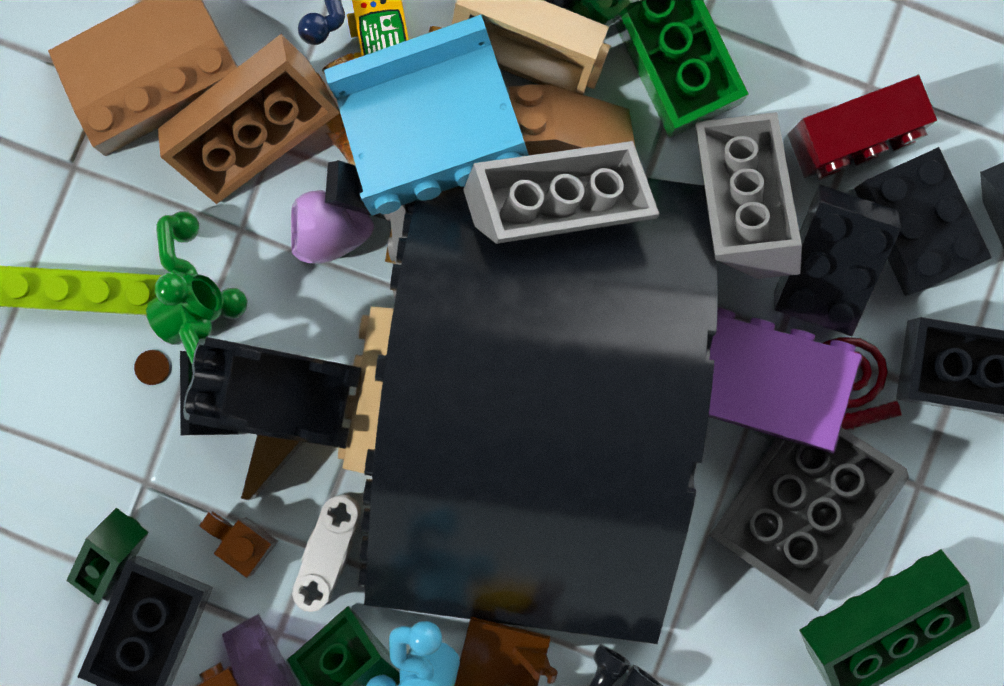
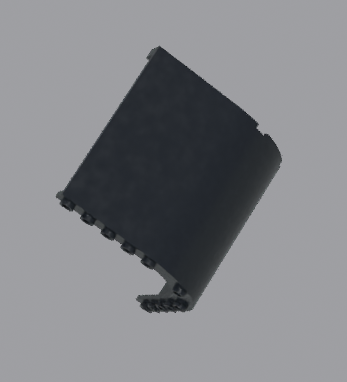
[358,178,718,644]

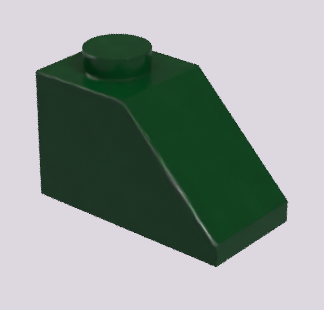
[66,508,149,605]

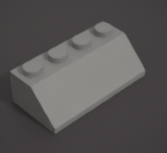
[695,112,802,279]
[463,141,659,244]

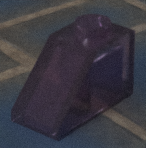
[222,613,298,686]

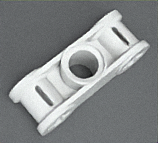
[292,494,361,612]

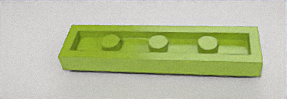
[0,266,162,316]

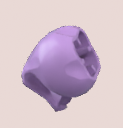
[291,190,374,264]

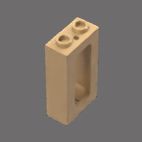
[452,0,611,95]

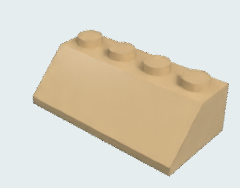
[338,306,393,473]

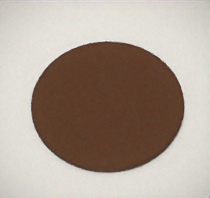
[134,350,169,385]

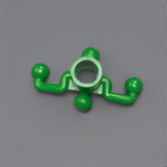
[146,211,248,364]

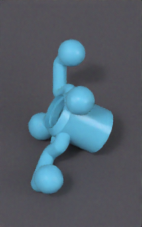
[366,621,460,686]

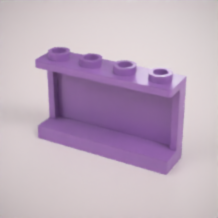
[709,308,862,454]

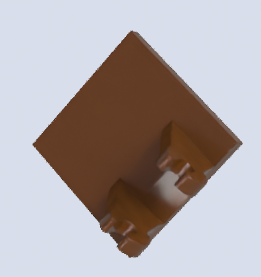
[454,617,558,686]

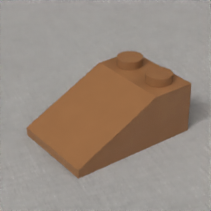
[509,84,636,155]

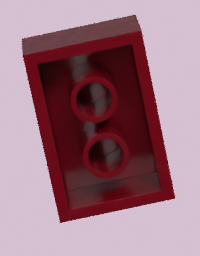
[787,74,938,180]

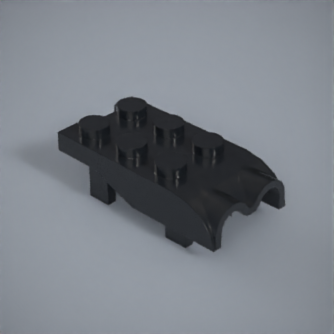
[183,337,362,449]

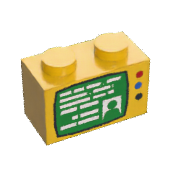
[347,0,409,59]

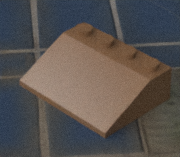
[48,0,238,156]

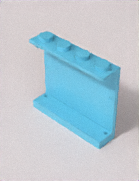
[324,15,529,216]

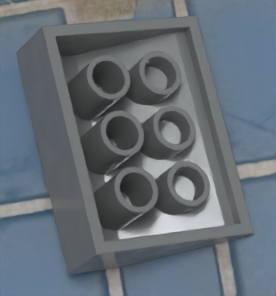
[709,427,909,612]

